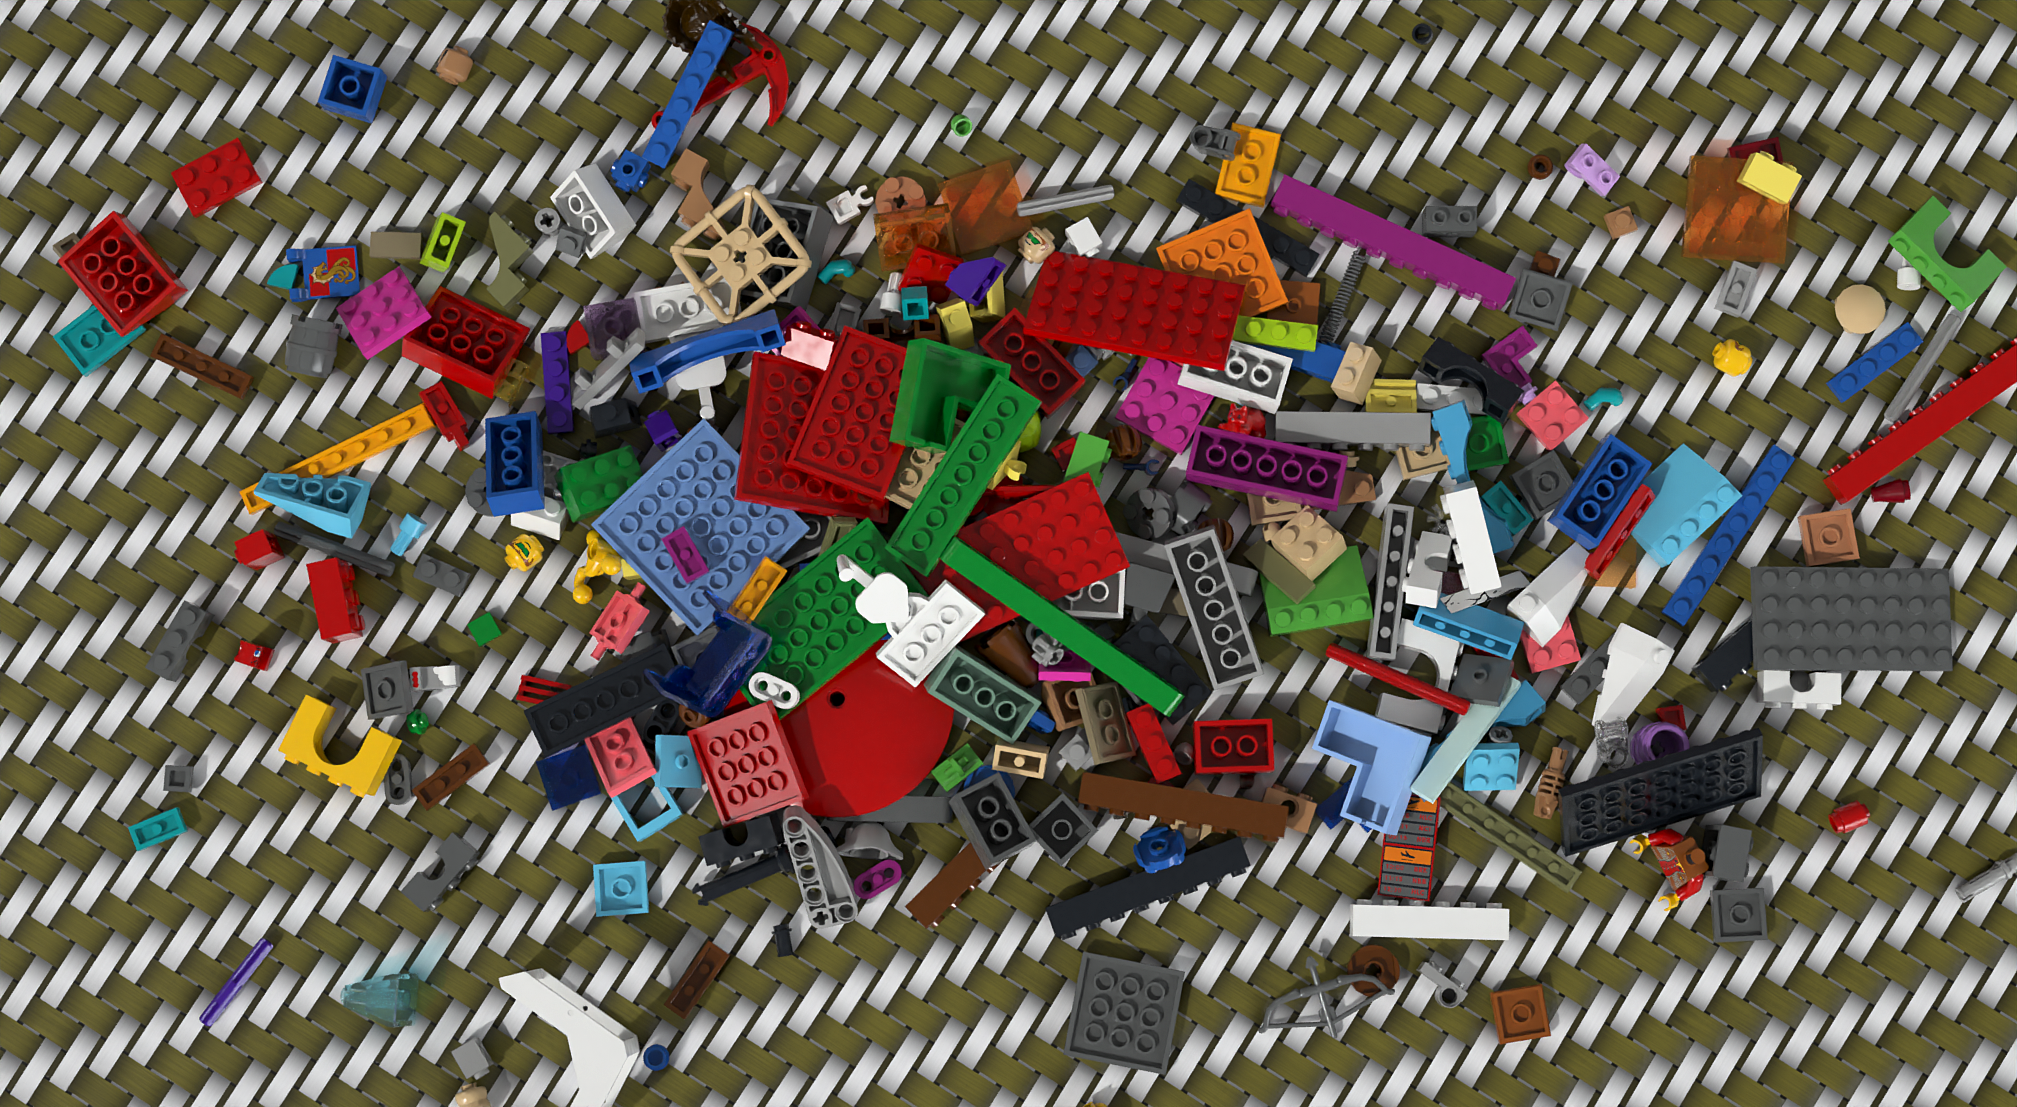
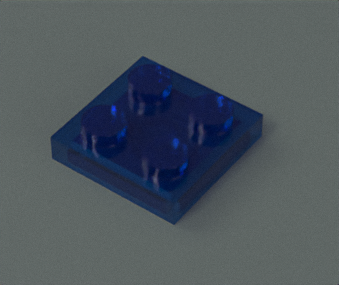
[536,745,602,811]

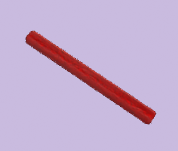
[1326,643,1470,715]

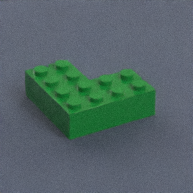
[889,338,1011,454]

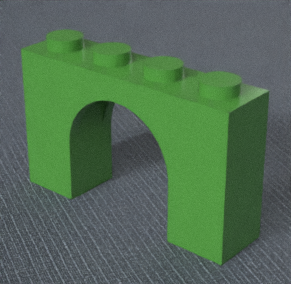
[1888,196,2007,312]

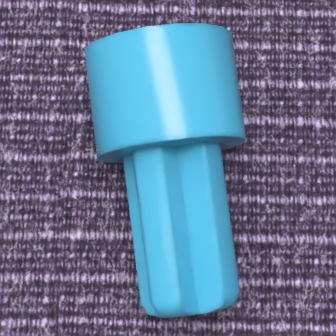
[390,512,427,556]

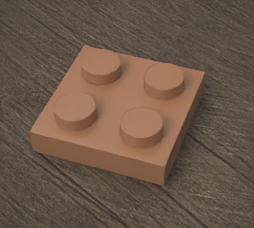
[1797,508,1860,567]

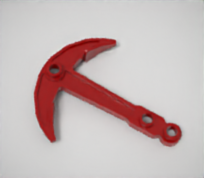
[652,23,790,129]

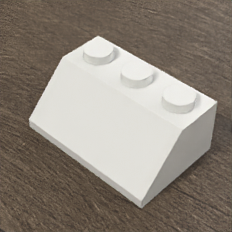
[550,163,636,259]

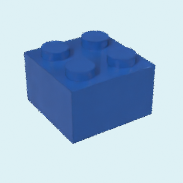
[318,55,387,124]

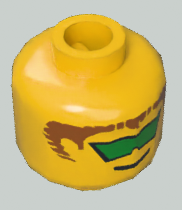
[1712,339,1753,377]
[504,534,544,572]

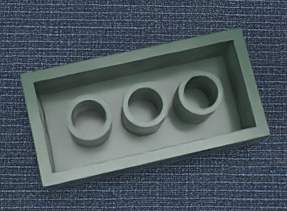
[924,645,1042,745]

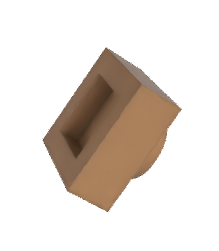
[1604,206,1638,240]

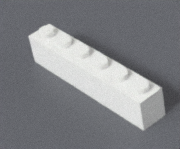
[1350,899,1509,940]

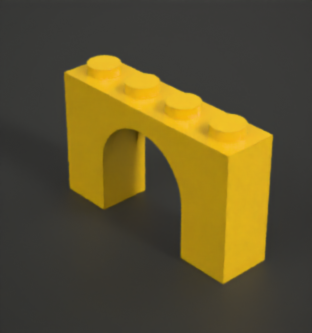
[278,695,402,798]

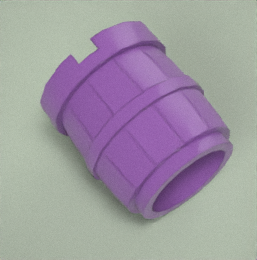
[1630,722,1690,765]

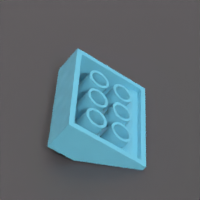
[1622,443,1742,568]

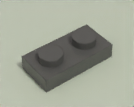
[412,553,471,598]

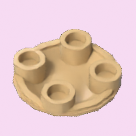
[1835,284,1886,334]

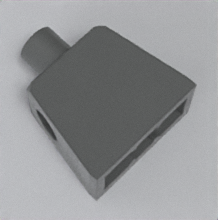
[1124,562,1175,623]

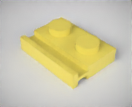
[1365,379,1417,413]

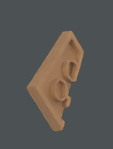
[1301,470,1376,510]

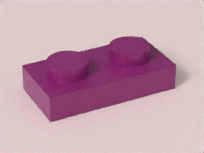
[662,526,710,585]

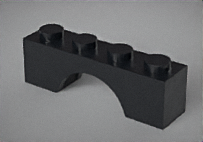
[1418,336,1524,424]

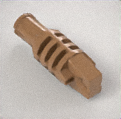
[1534,747,1569,819]

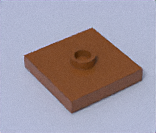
[1266,280,1320,325]
[1489,984,1551,1044]

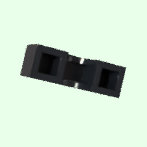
[698,812,786,868]

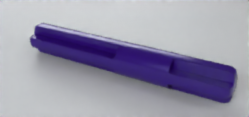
[199,938,273,1026]

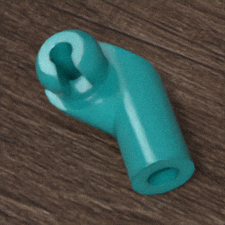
[817,259,855,285]
[1584,388,1623,411]

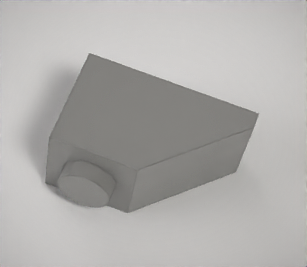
[1058,727,1092,771]

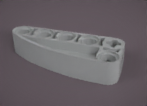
[783,805,858,929]

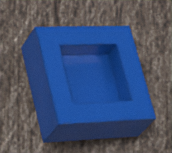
[1027,709,1056,734]

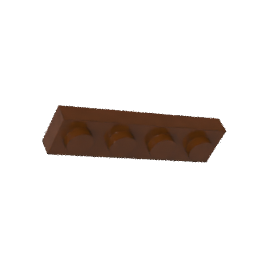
[150,333,254,400]

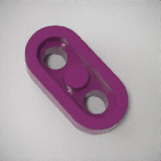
[854,860,902,899]

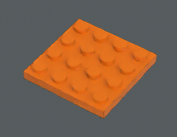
[1156,208,1289,317]

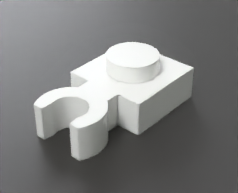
[826,185,874,226]

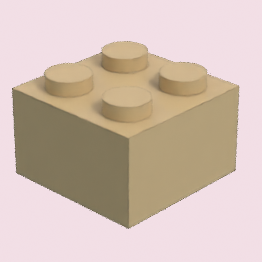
[1271,505,1347,581]

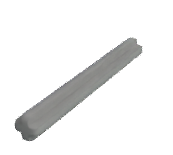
[1884,314,1961,423]

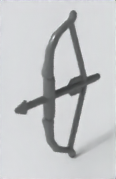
[1258,956,1395,1039]

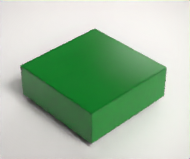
[467,612,503,647]

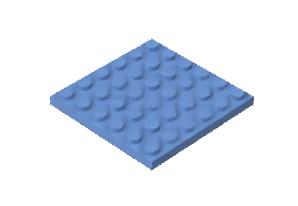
[591,418,811,636]

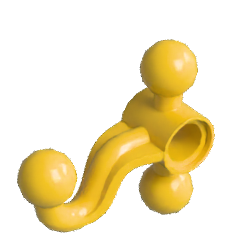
[573,529,622,604]

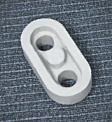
[749,672,800,709]

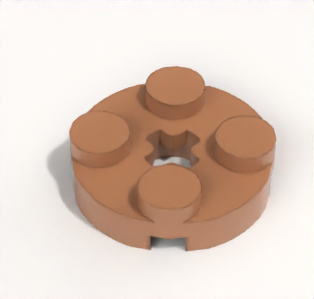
[875,177,926,228]

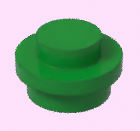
[406,709,429,735]

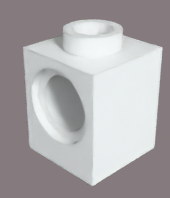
[1065,217,1102,259]

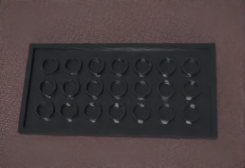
[1558,728,1763,857]

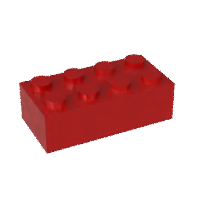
[978,307,1086,419]

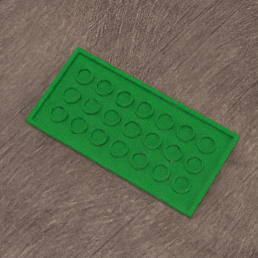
[723,517,930,720]

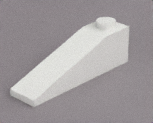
[1505,542,1589,647]
[1592,623,1674,737]

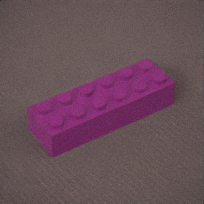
[1186,425,1348,512]

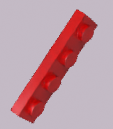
[1584,484,1656,580]

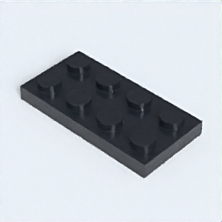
[1112,614,1212,725]

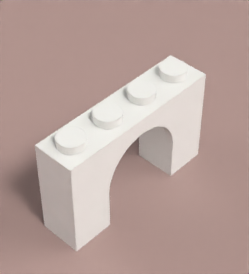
[1375,618,1464,735]

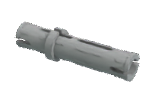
[1955,853,2017,903]

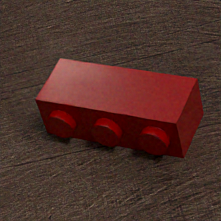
[1126,703,1182,785]

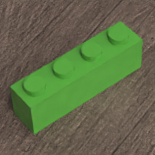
[1063,432,1112,488]

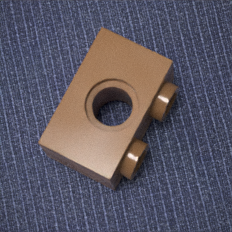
[1261,784,1317,834]

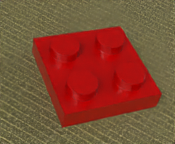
[897,243,964,304]

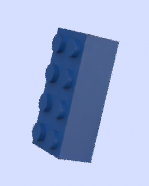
[485,411,545,517]
[1547,434,1652,550]

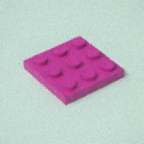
[336,266,431,360]
[1115,357,1214,455]

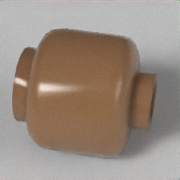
[436,46,473,85]

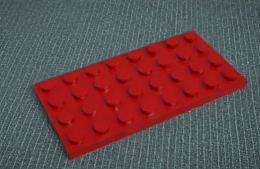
[1023,251,1246,371]
[904,472,1130,643]

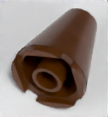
[974,618,1040,688]

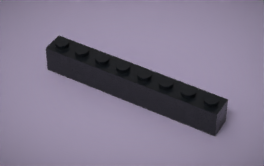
[1045,836,1251,940]

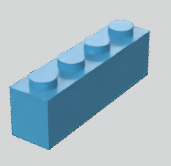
[1413,593,1524,660]

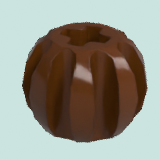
[1105,425,1143,461]
[1197,518,1234,552]

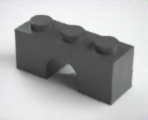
[145,600,215,682]
[401,832,480,912]

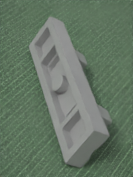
[572,327,646,410]

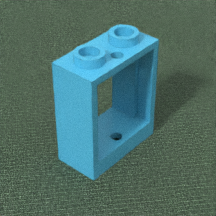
[606,763,685,842]

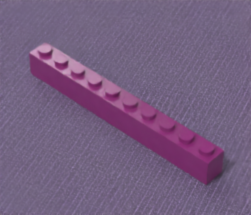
[1270,174,1516,311]

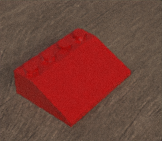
[57,211,188,337]
[402,286,530,399]

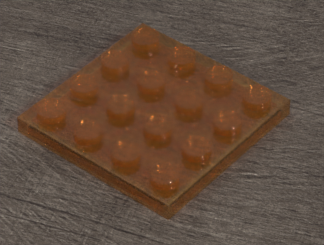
[1681,155,1793,264]

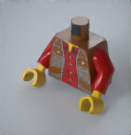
[1629,828,1709,911]

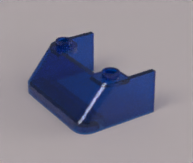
[643,590,772,717]

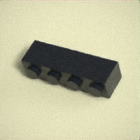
[1691,617,1753,692]

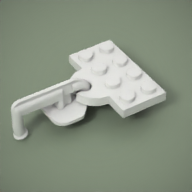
[634,278,742,426]
[837,554,985,687]

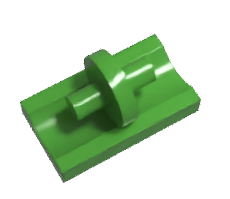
[931,743,983,793]

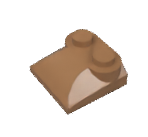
[1041,672,1096,731]

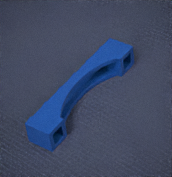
[642,20,734,169]
[629,309,786,394]

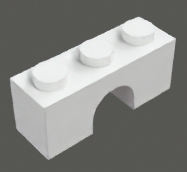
[1402,531,1453,608]
[1757,670,1841,710]

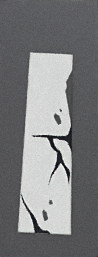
[1440,570,1530,613]

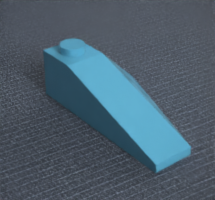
[254,473,371,539]

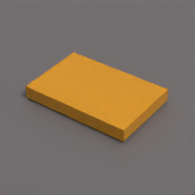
[1215,122,1281,208]

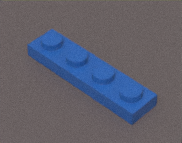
[1826,322,1924,403]

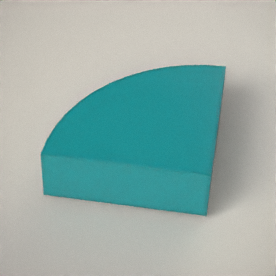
[267,264,299,290]

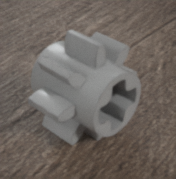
[1032,634,1064,667]

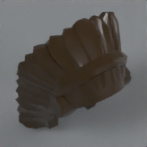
[662,0,763,84]

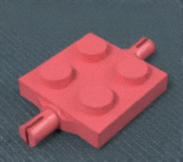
[589,582,650,661]

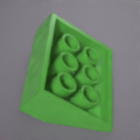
[1258,545,1373,637]

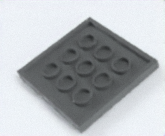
[1063,952,1185,1075]

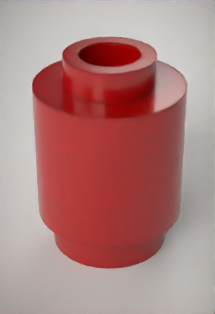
[1828,800,1870,834]

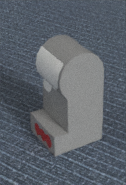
[410,665,461,692]

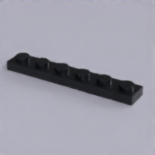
[1176,179,1320,277]

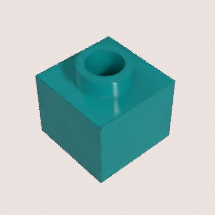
[901,286,929,320]

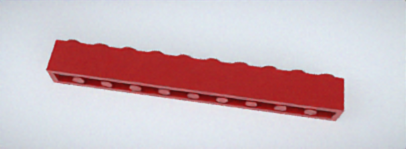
[1822,337,2017,505]

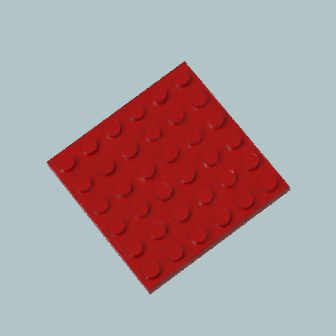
[734,351,890,526]

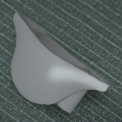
[836,821,903,860]

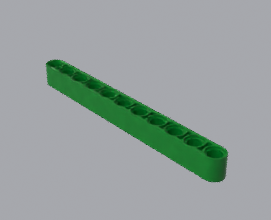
[939,536,1185,717]

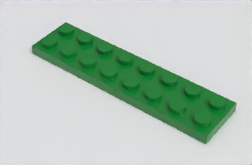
[884,374,1042,578]

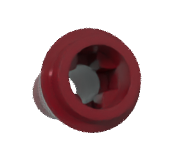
[1871,478,1911,503]

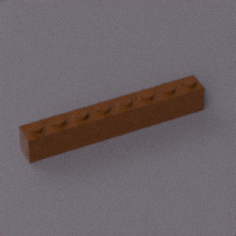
[1078,772,1289,843]

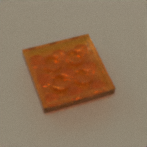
[938,160,1032,256]

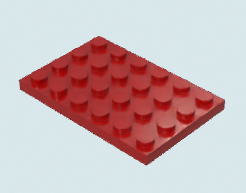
[787,325,907,502]

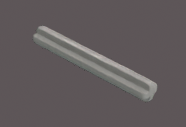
[1017,185,1114,217]

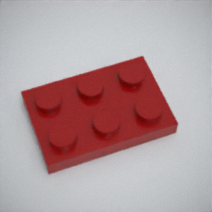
[171,137,263,218]

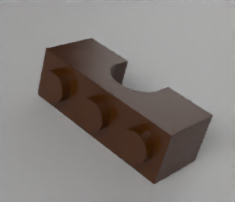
[863,314,941,348]

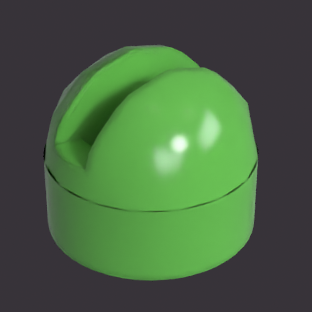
[951,114,972,137]

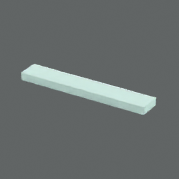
[1410,676,1521,804]

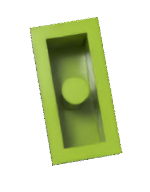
[420,212,466,273]

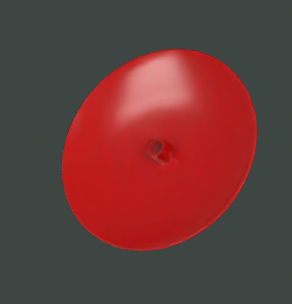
[724,640,954,817]

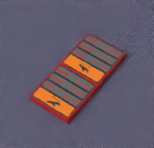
[1377,794,1441,901]

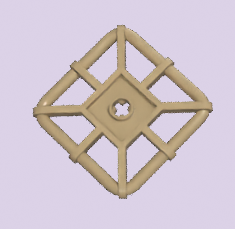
[670,185,812,326]

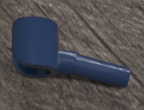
[1113,358,1138,391]
[1123,459,1159,476]

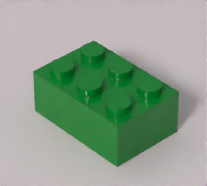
[554,445,643,523]

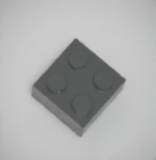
[1028,793,1099,867]
[1702,825,1753,882]

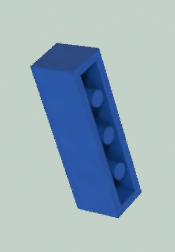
[1243,317,1346,383]

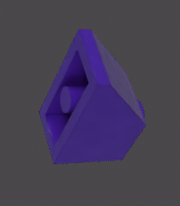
[945,257,1007,307]
[644,410,683,452]

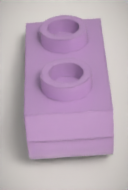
[1564,143,1620,196]

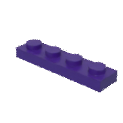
[541,331,575,434]

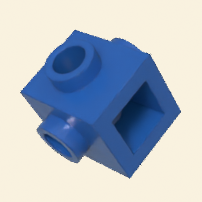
[611,149,651,193]

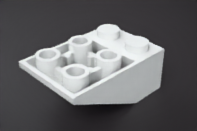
[511,451,578,540]

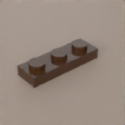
[412,743,490,811]
[664,940,730,1020]

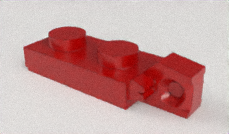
[419,381,470,452]

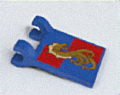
[286,246,360,302]

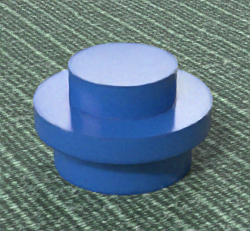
[643,1044,670,1071]

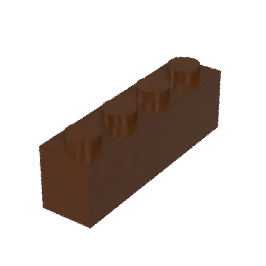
[905,842,1001,929]

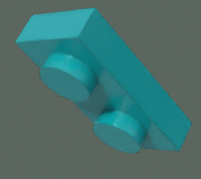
[1481,480,1534,537]
[128,807,188,851]

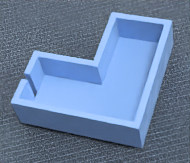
[1312,700,1432,835]

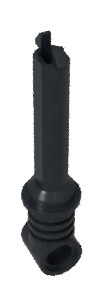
[692,826,838,906]

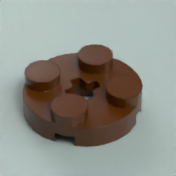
[1347,945,1400,997]

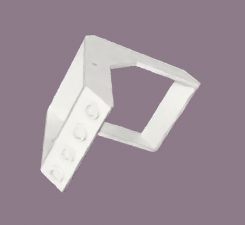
[499,968,641,1107]

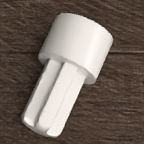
[1897,257,1921,290]
[879,272,903,316]

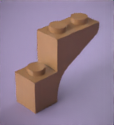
[671,148,727,241]

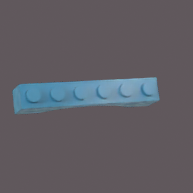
[1431,400,1514,554]
[1418,680,1546,802]

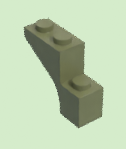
[486,212,534,311]

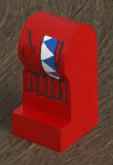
[234,640,275,671]

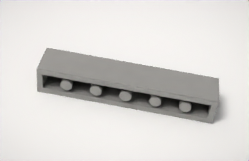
[1276,411,1431,451]
[1366,503,1414,661]

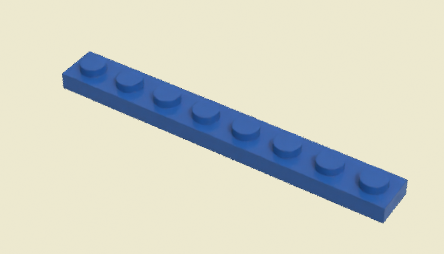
[1661,444,1796,626]

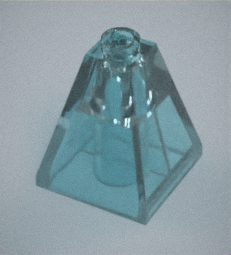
[340,973,419,1027]

